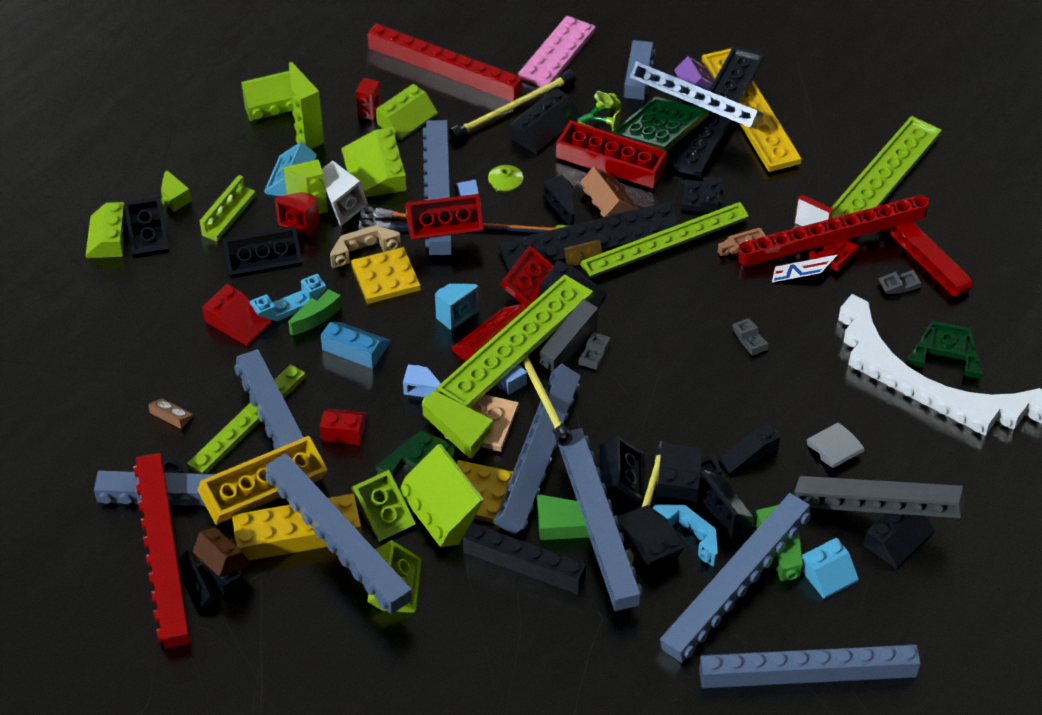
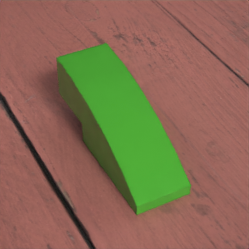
[288,289,342,335]

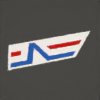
[772,255,837,282]

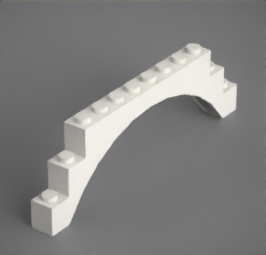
[838,294,1042,436]

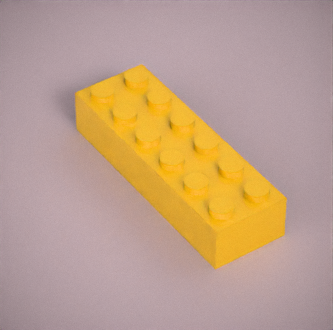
[197,436,328,525]
[232,494,362,561]

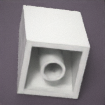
[322,161,368,226]

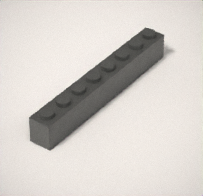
[795,476,965,518]

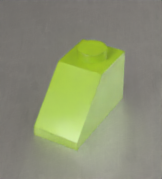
[161,170,191,212]

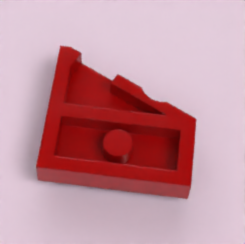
[809,240,859,271]

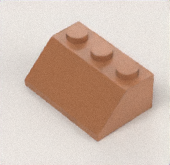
[580,167,639,217]

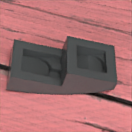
[878,269,921,294]
[732,318,768,356]
[579,332,611,370]

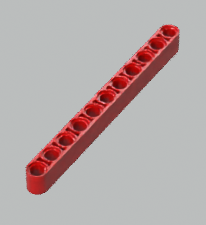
[738,195,929,266]

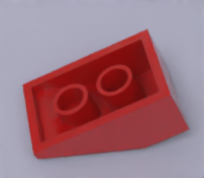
[202,284,272,346]

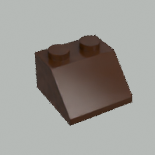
[193,527,251,577]

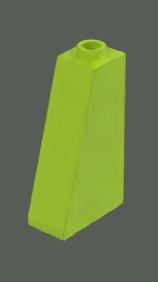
[422,390,493,459]

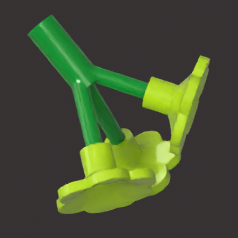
[577,91,622,131]

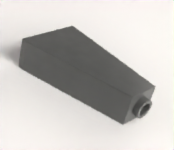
[539,299,598,372]

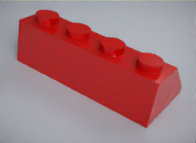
[404,194,484,239]
[451,304,526,361]

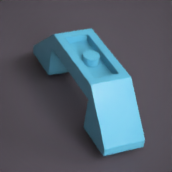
[250,274,326,321]
[653,505,718,567]

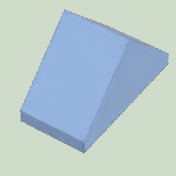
[454,180,481,204]

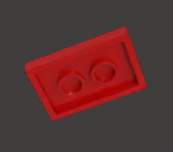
[499,245,554,308]

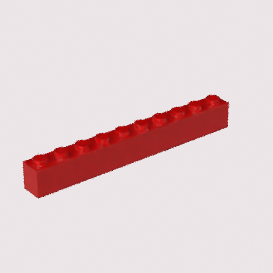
[368,23,522,102]
[133,453,191,649]

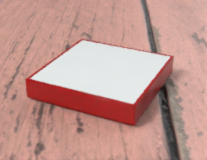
[794,194,833,226]

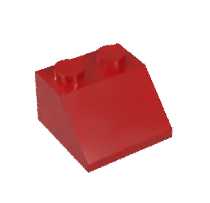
[275,192,320,237]
[320,408,367,445]

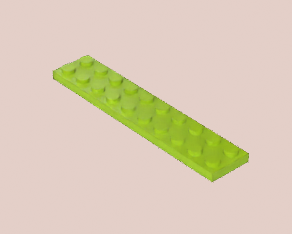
[831,116,942,218]
[436,274,594,408]

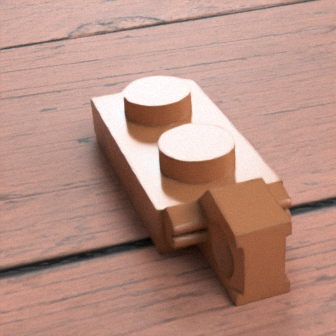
[717,227,766,256]

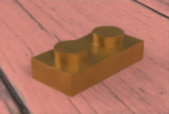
[564,240,602,266]

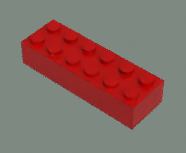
[556,120,668,188]

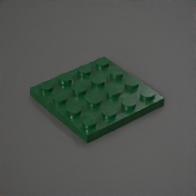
[612,96,709,152]

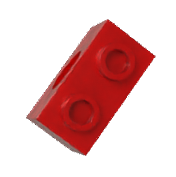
[356,78,381,120]

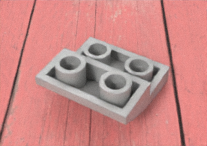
[807,423,865,468]

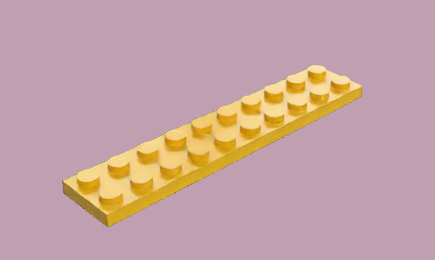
[702,48,802,172]

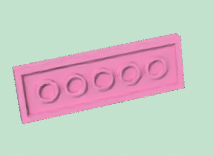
[518,16,596,87]

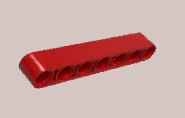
[886,222,973,297]

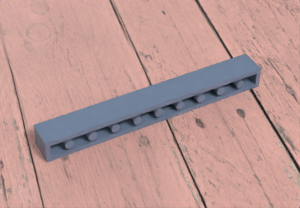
[423,120,451,255]
[493,364,580,535]
[558,428,643,611]
[265,453,412,614]
[660,493,811,663]
[699,645,920,688]

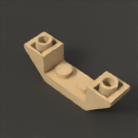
[330,225,401,268]

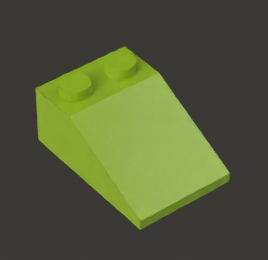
[350,470,416,542]

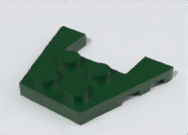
[906,321,983,379]
[376,430,456,477]

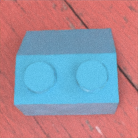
[435,284,479,331]
[801,538,859,599]

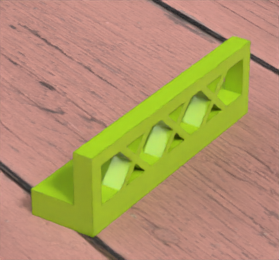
[200,175,256,242]

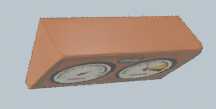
[148,398,193,429]

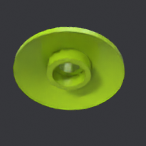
[488,165,523,191]

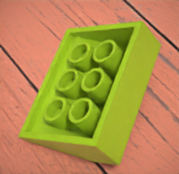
[289,62,324,149]
[342,127,406,197]
[399,444,484,547]

